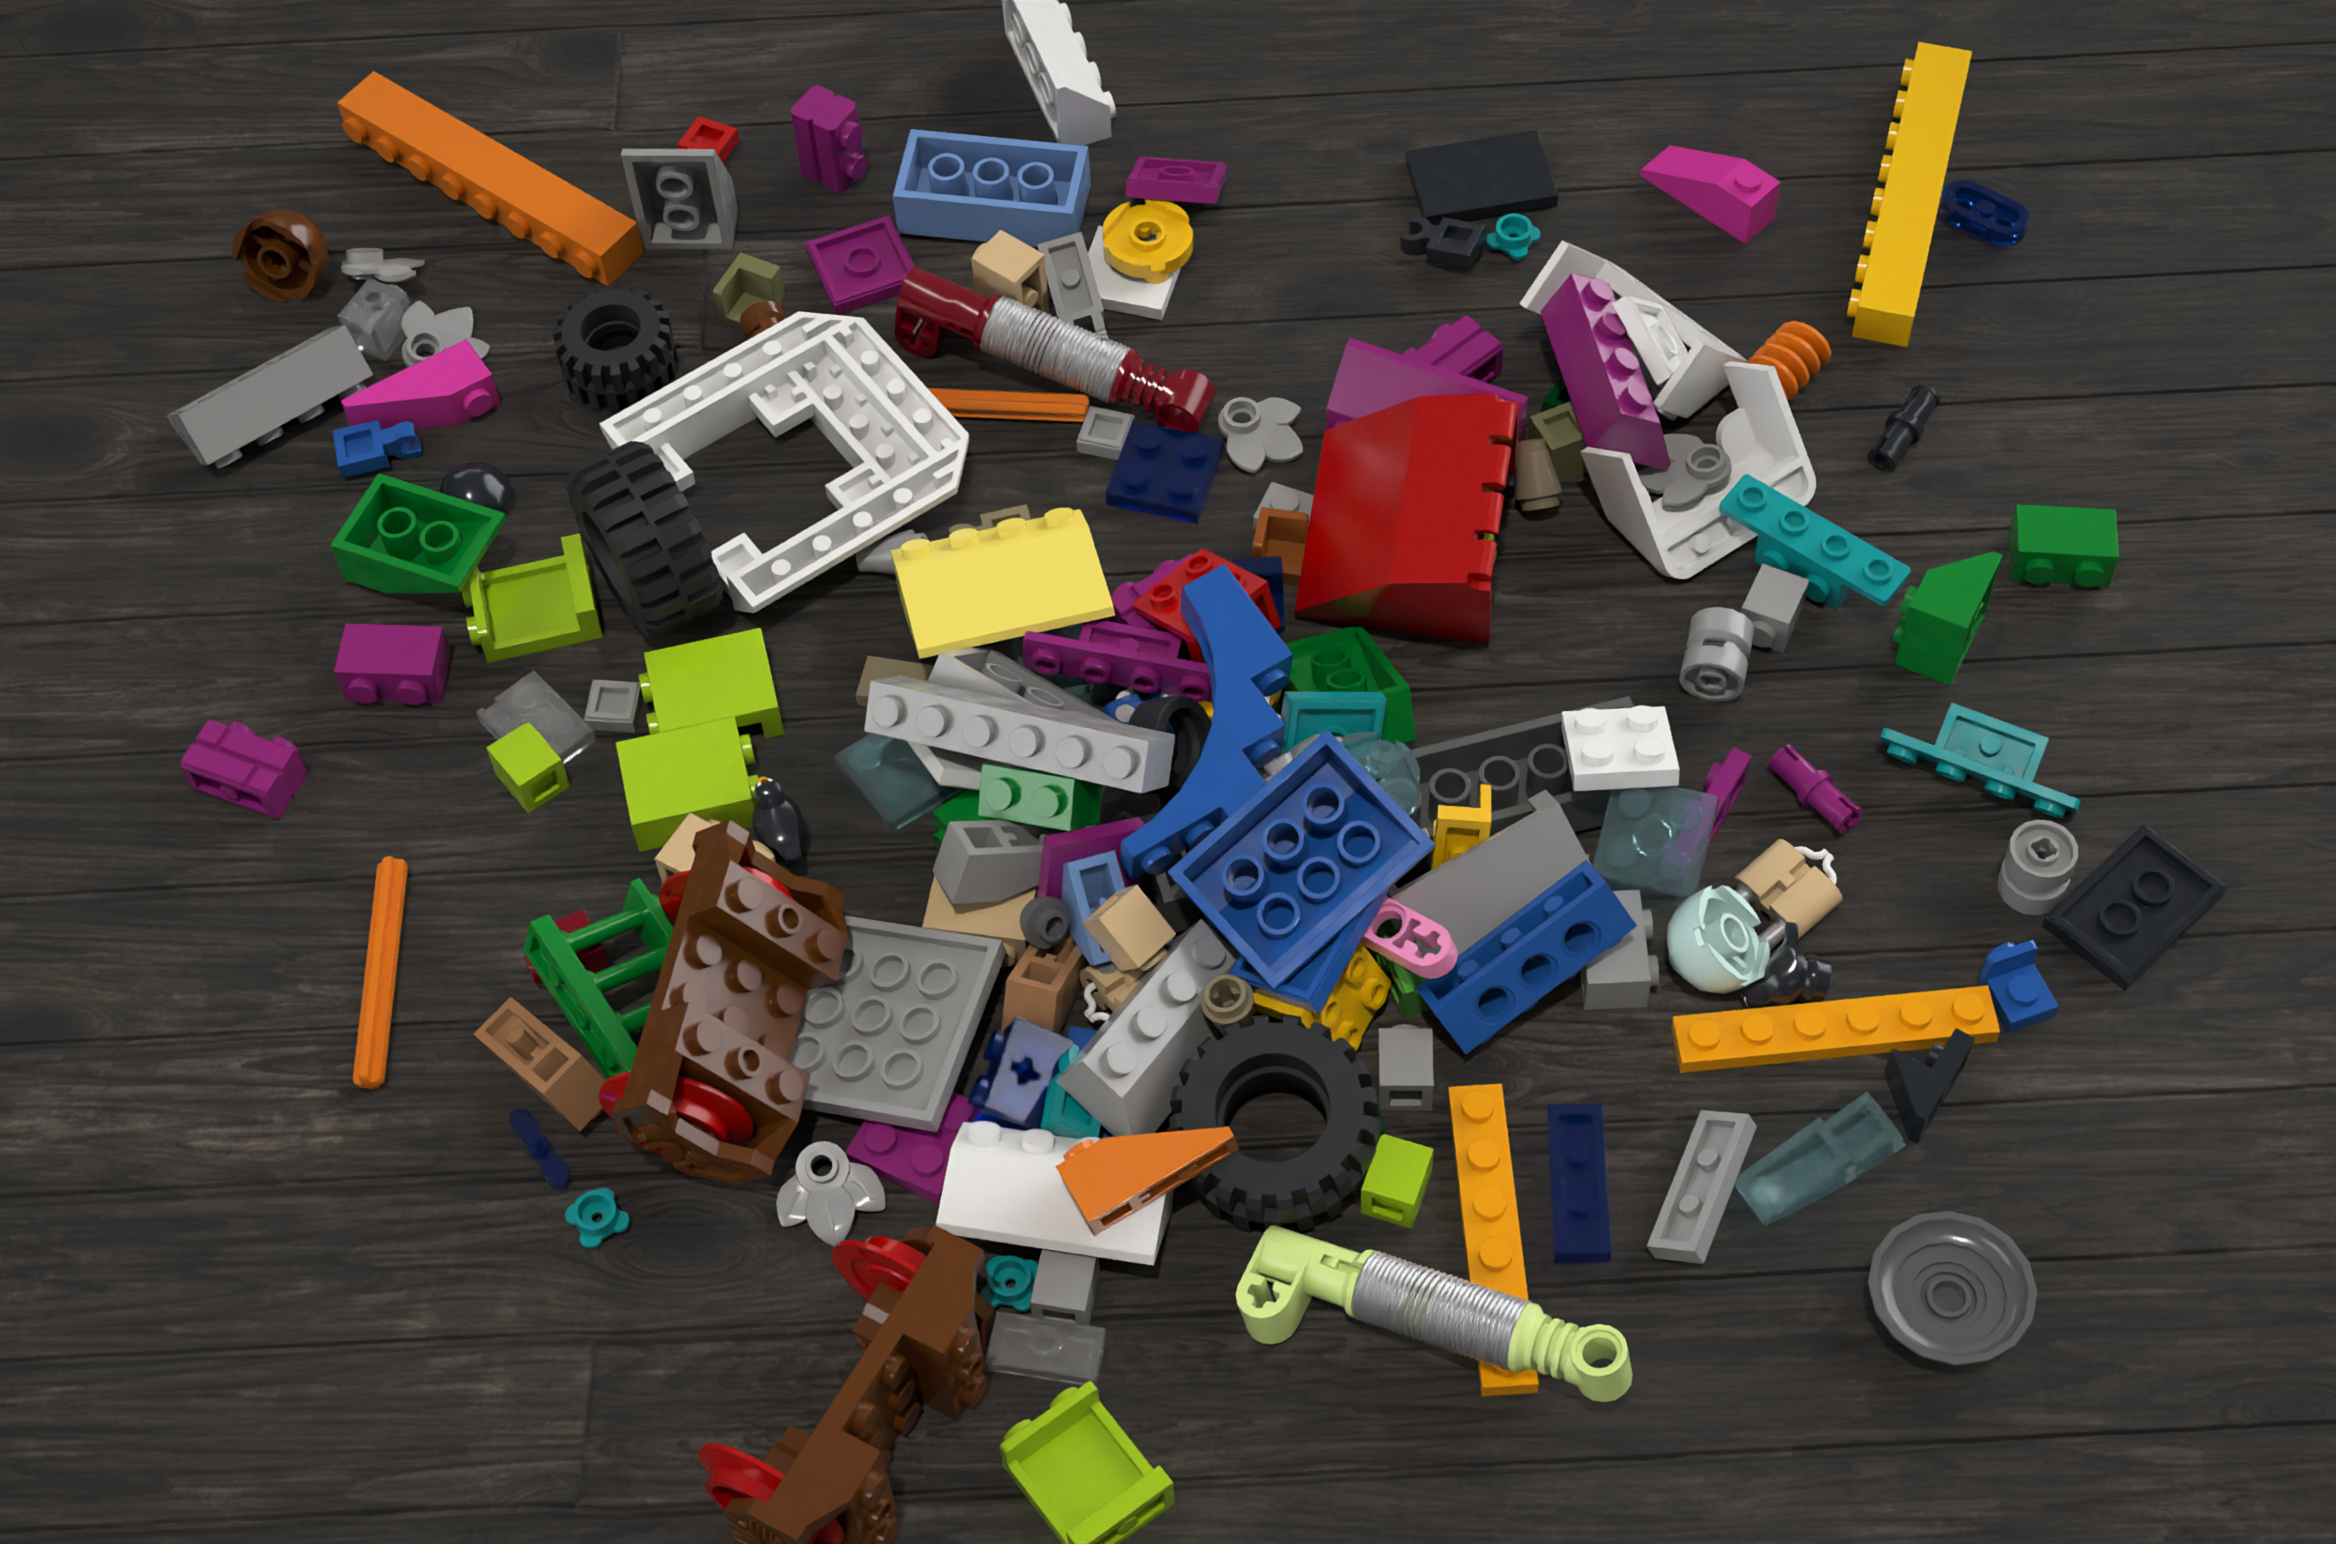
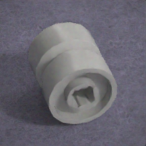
[1679,607,1755,702]
[1997,820,2078,915]

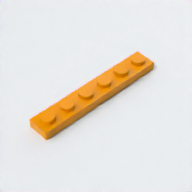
[1671,985,2000,1073]
[1448,1083,1539,1397]

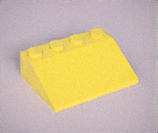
[890,508,1115,659]

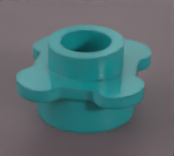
[1486,213,1540,260]
[565,1188,630,1249]
[981,1256,1038,1312]

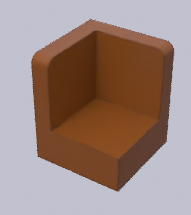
[1252,507,1309,586]

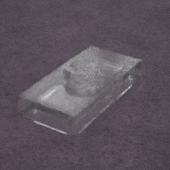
[985,1311,1107,1386]

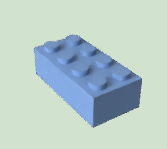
[893,129,1091,247]

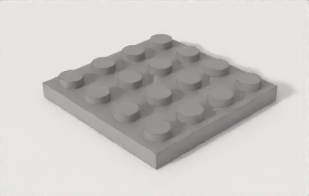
[789,916,1007,1132]

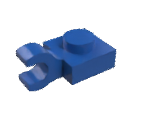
[333,419,423,478]

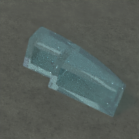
[1734,1091,1906,1226]

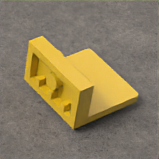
[1254,941,1391,1051]

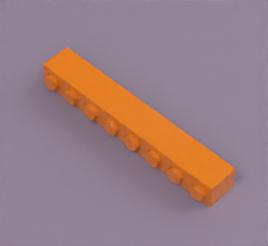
[337,71,644,286]

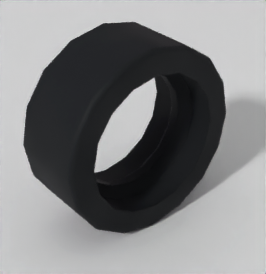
[1128,695,1212,795]

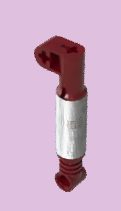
[894,266,1216,436]

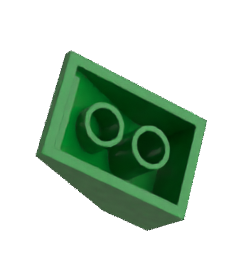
[330,473,507,594]
[1283,624,1416,751]

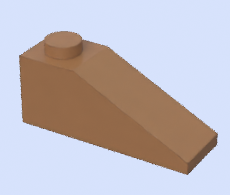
[1001,932,1089,1046]
[473,997,606,1132]

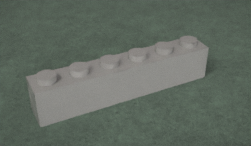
[864,675,1175,793]

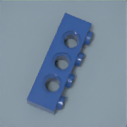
[1416,860,1637,1054]

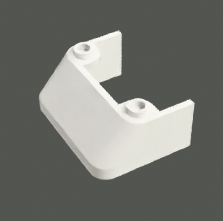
[1519,240,1747,421]
[1580,361,1816,579]

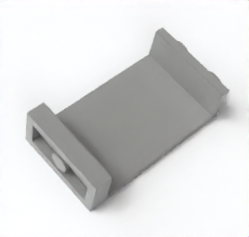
[1387,790,1592,956]

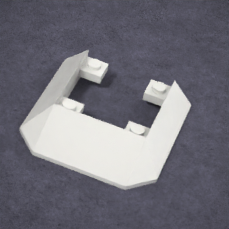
[599,311,970,613]

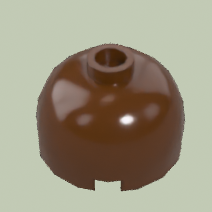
[232,209,329,303]

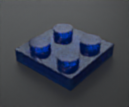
[1106,420,1224,524]

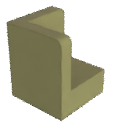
[713,252,786,329]
[1528,401,1588,482]

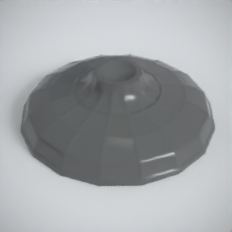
[1868,1211,2037,1366]

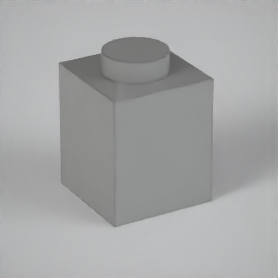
[1741,564,1809,653]
[1378,1024,1434,1111]
[1030,1249,1100,1334]

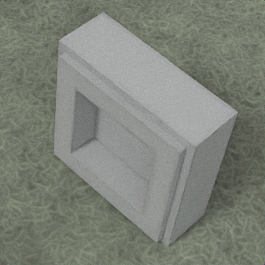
[1076,406,1136,461]
[584,679,643,733]

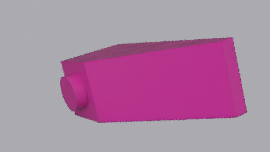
[1640,145,1781,244]
[341,339,501,430]

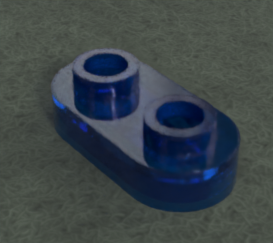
[1939,180,2030,246]

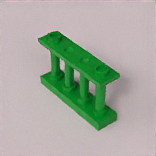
[523,878,673,1079]

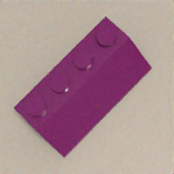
[1540,273,1671,470]
[1326,338,1528,495]

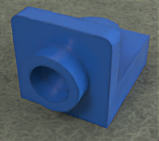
[1978,940,2059,1033]

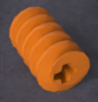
[1730,321,1832,400]

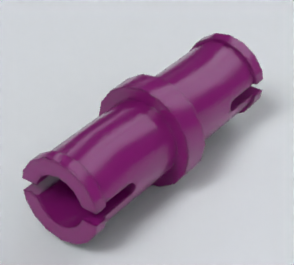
[1768,744,1863,834]

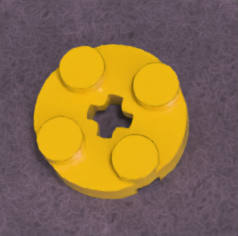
[1102,199,1193,284]

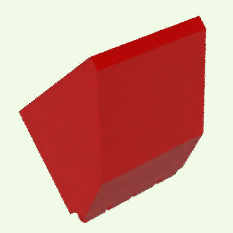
[1294,393,1519,644]

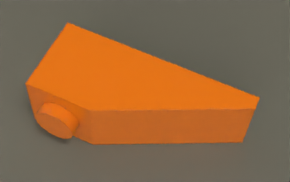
[1055,1127,1239,1235]

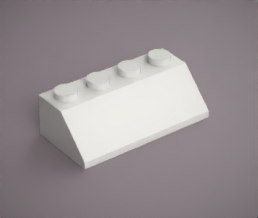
[1002,0,1116,146]
[936,1121,1174,1266]

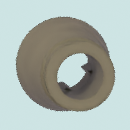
[1515,438,1563,511]
[1201,974,1254,1035]

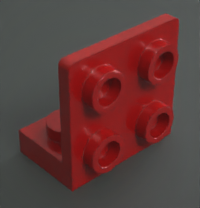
[1133,549,1282,663]

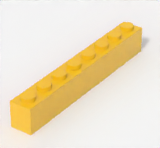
[1847,42,1972,347]

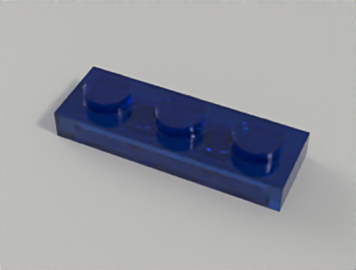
[1547,1104,1611,1262]

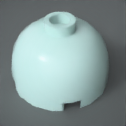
[1667,885,1770,994]

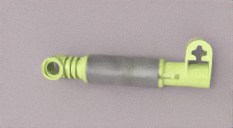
[1236,1225,1633,1402]

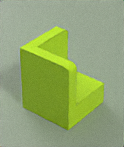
[486,722,570,814]
[1360,1134,1434,1229]

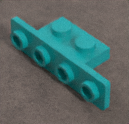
[1719,474,1911,610]
[1880,702,2081,819]

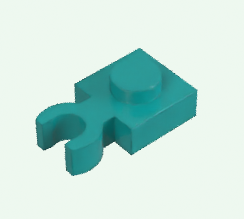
[1041,1044,1101,1139]

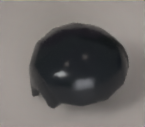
[439,462,513,513]

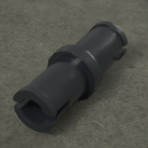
[1867,383,1941,472]

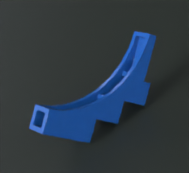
[1120,564,1293,880]

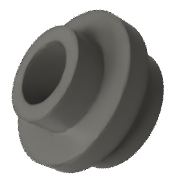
[1020,896,1071,949]

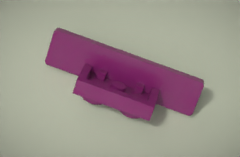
[1023,620,1213,703]

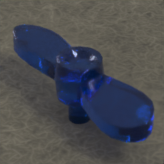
[509,1108,570,1189]

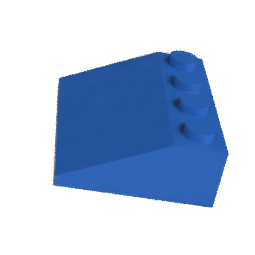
[1168,729,1436,991]

